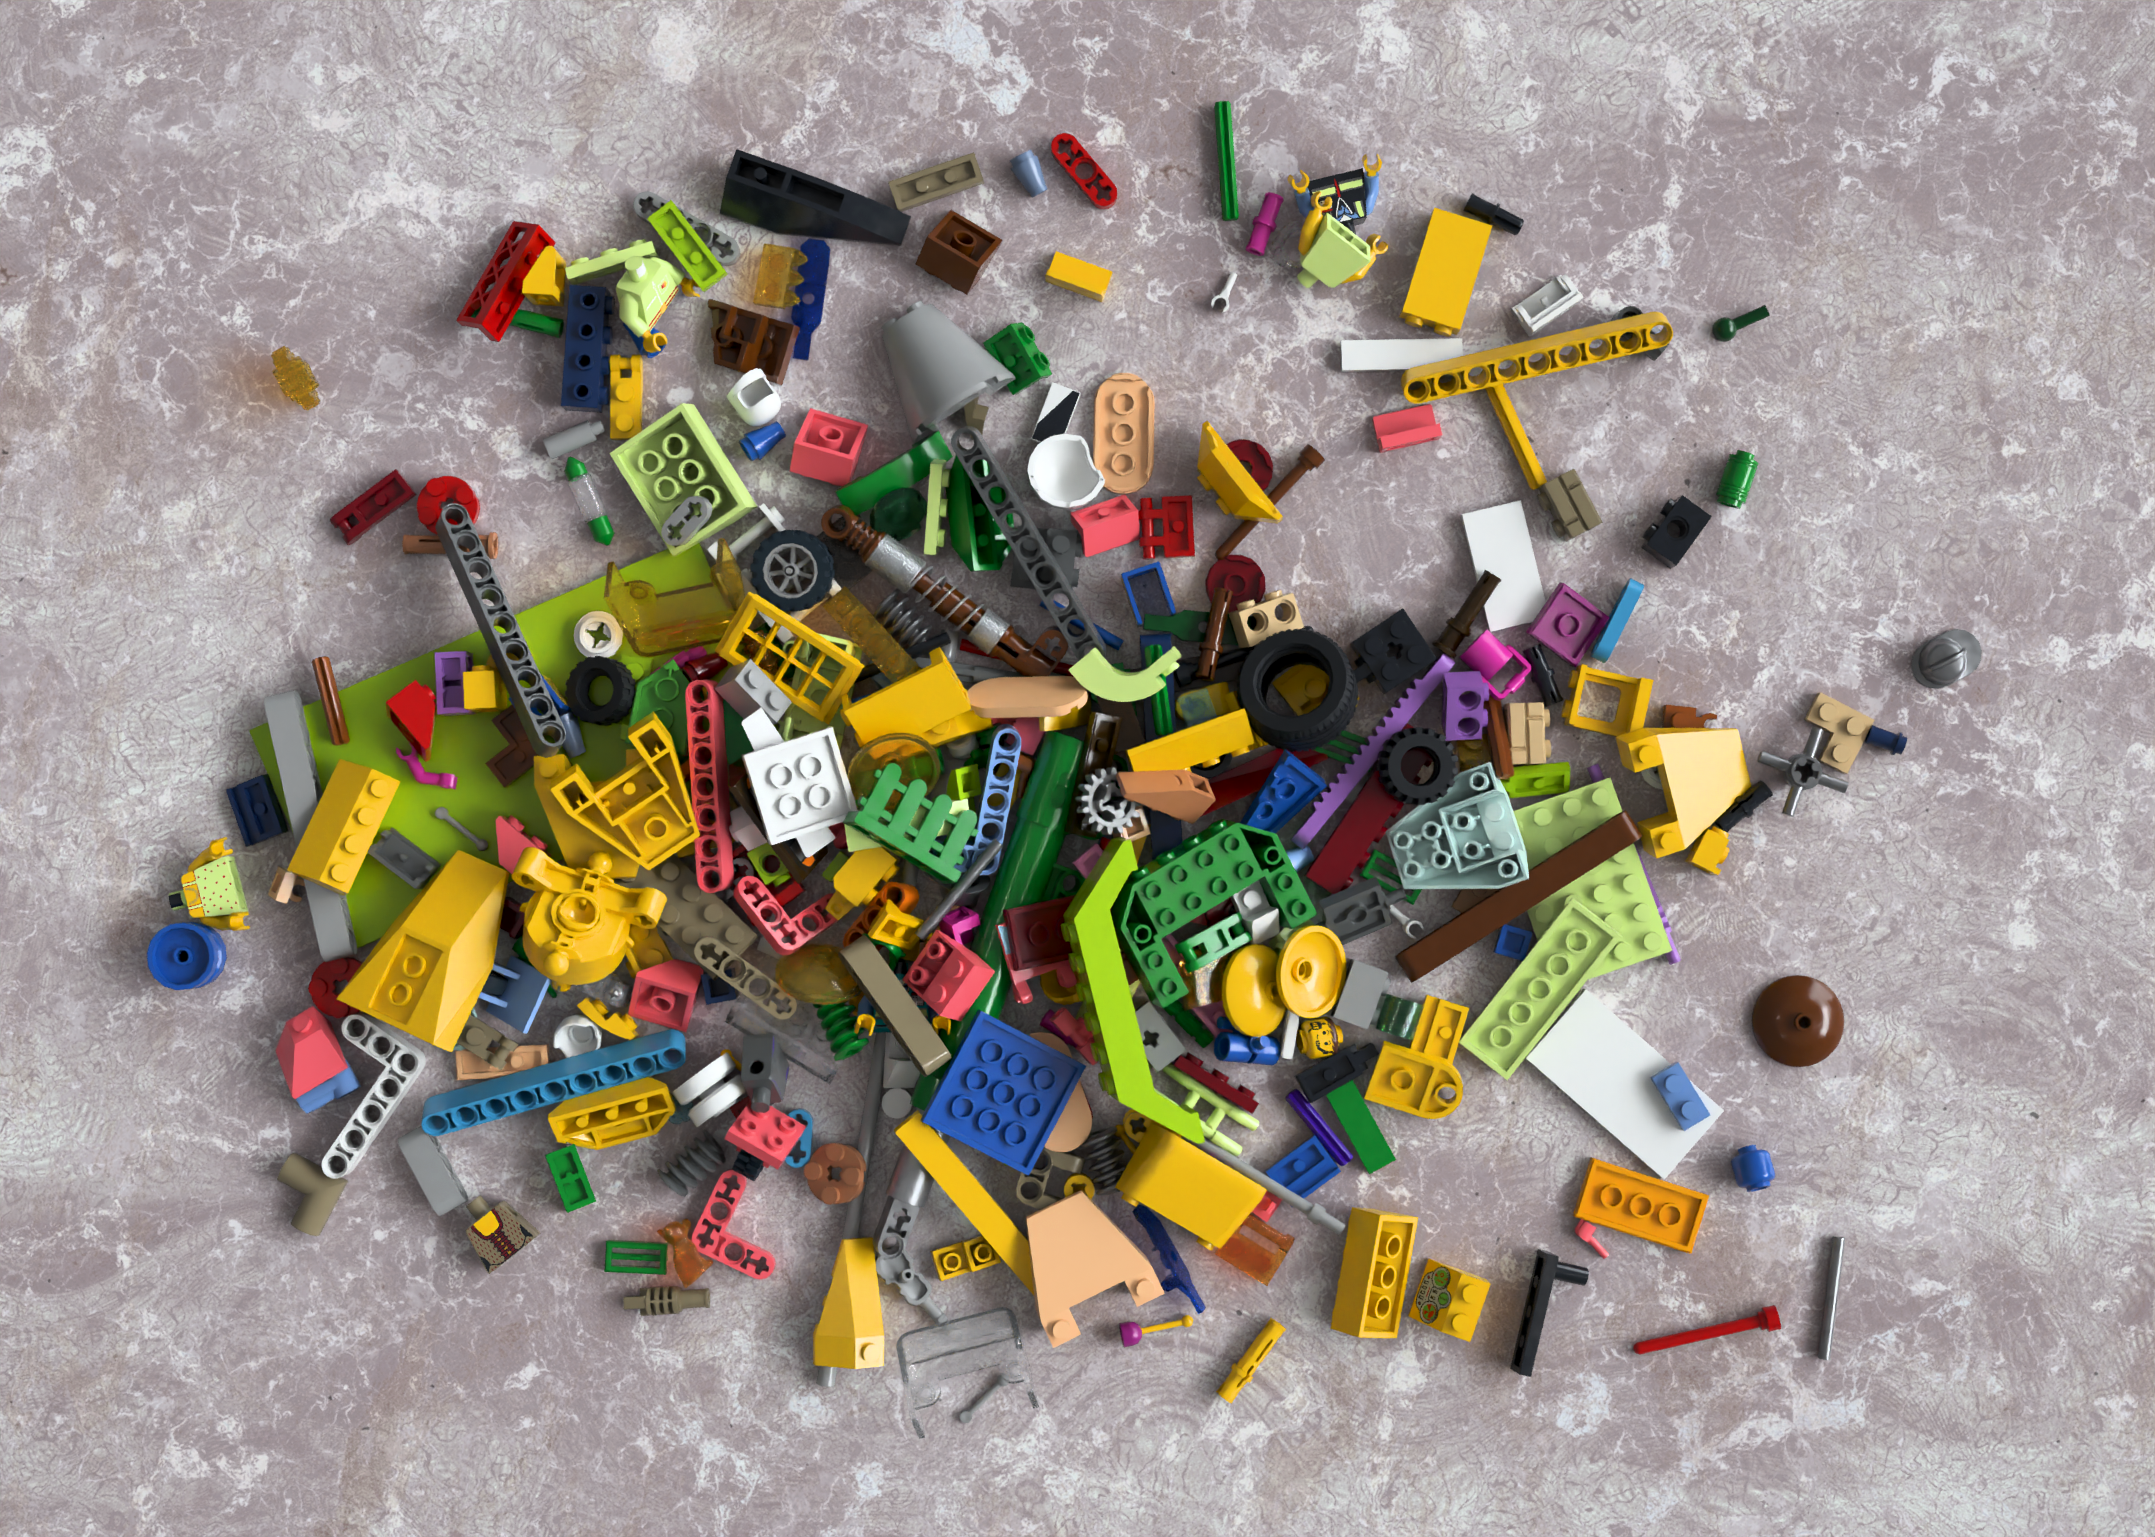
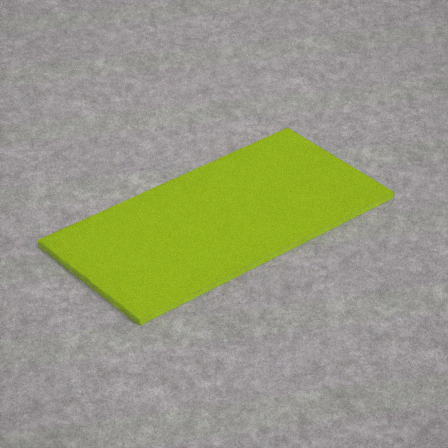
[249,543,780,949]

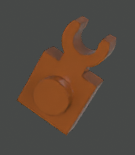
[1662,705,1717,728]

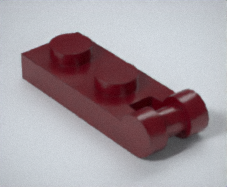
[329,469,417,545]

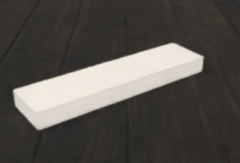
[1340,338,1463,372]

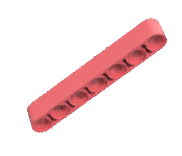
[685,679,734,893]

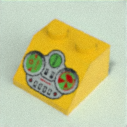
[1408,1258,1491,1342]

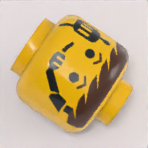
[1296,1017,1343,1059]

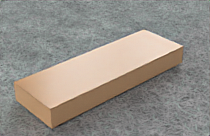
[455,1044,549,1080]

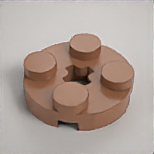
[804,1143,867,1205]

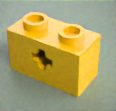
[463,665,507,713]

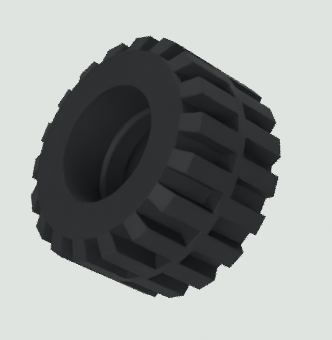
[1376,727,1459,805]

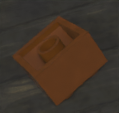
[915,210,1003,295]

